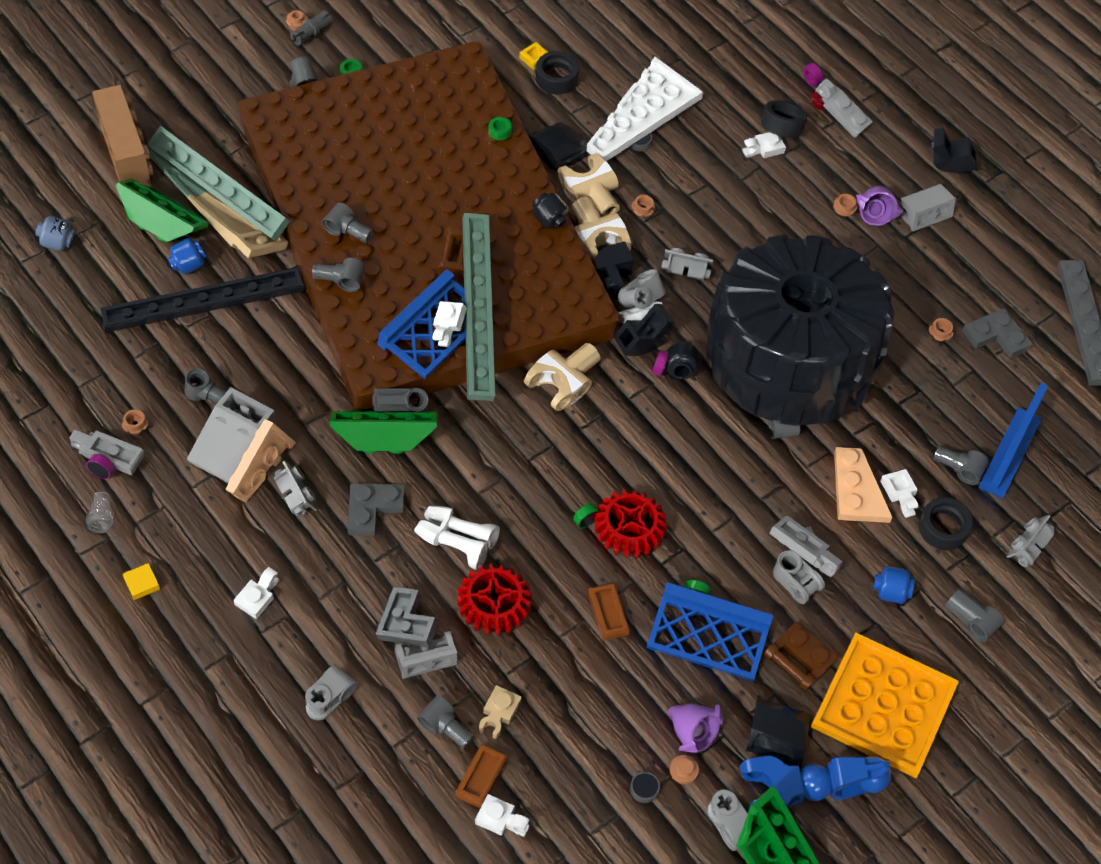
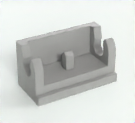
[900,184,956,231]
[395,631,457,679]

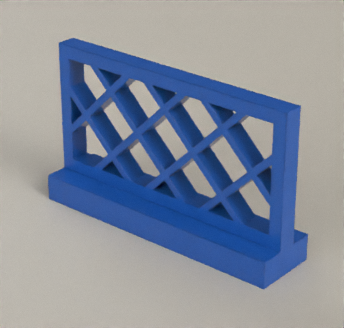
[377,269,466,379]
[979,383,1048,499]
[647,582,773,682]

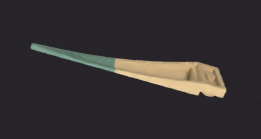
[147,147,288,258]

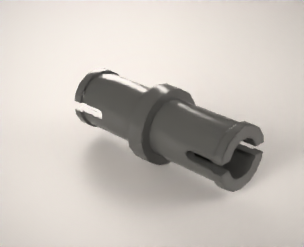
[290,10,332,45]

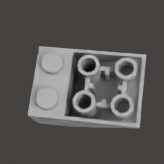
[187,387,277,484]

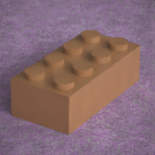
[92,85,154,186]

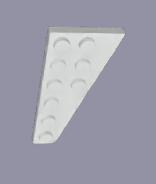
[587,57,703,161]

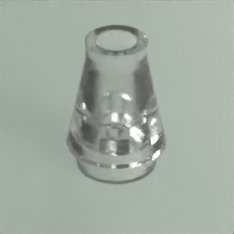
[86,492,114,533]

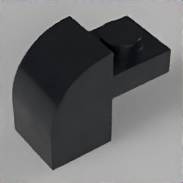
[931,127,978,173]
[595,241,634,300]
[614,303,674,356]

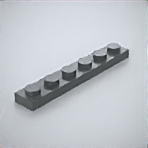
[1057,260,1101,386]

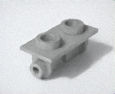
[661,248,713,281]
[274,460,318,517]
[1006,515,1054,567]

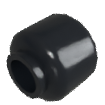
[532,192,569,229]
[666,342,699,379]

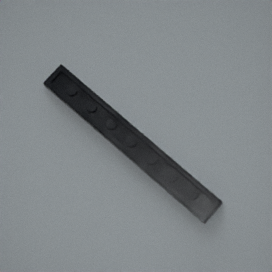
[100,267,305,333]

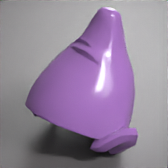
[856,186,903,226]
[667,703,723,753]

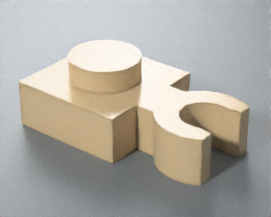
[479,685,522,739]

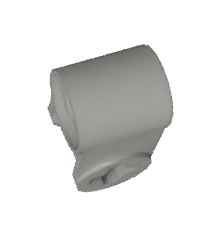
[618,269,666,309]
[773,550,825,604]
[305,664,358,720]
[707,790,748,851]

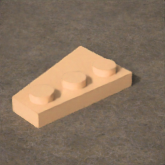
[226,419,296,502]
[834,447,892,523]

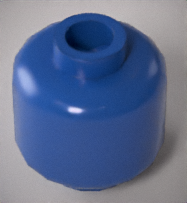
[168,238,207,275]
[873,566,915,604]

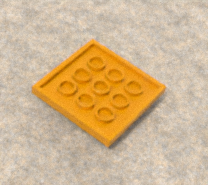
[811,632,959,778]

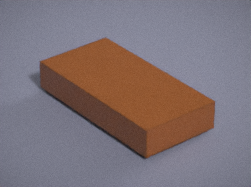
[588,583,630,641]
[455,744,507,809]

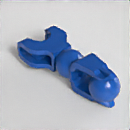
[740,756,891,812]

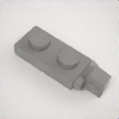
[816,78,873,138]
[69,430,145,475]
[769,516,843,577]

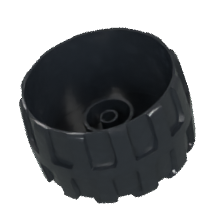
[707,234,894,426]

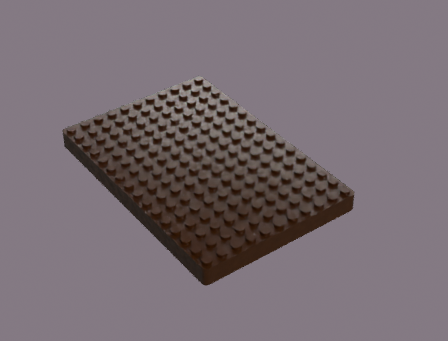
[238,42,619,411]

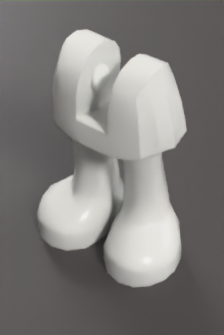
[414,505,500,571]

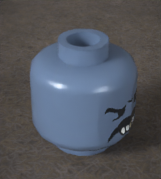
[35,216,75,251]

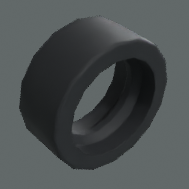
[535,51,579,94]
[761,100,808,138]
[919,497,973,550]

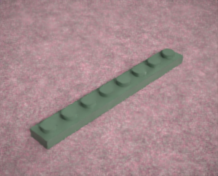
[147,126,290,241]
[462,213,495,401]

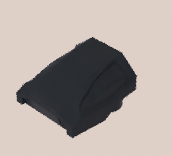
[528,122,590,171]
[746,695,811,769]

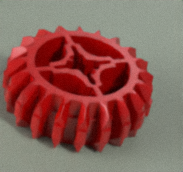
[594,489,667,559]
[457,563,532,636]

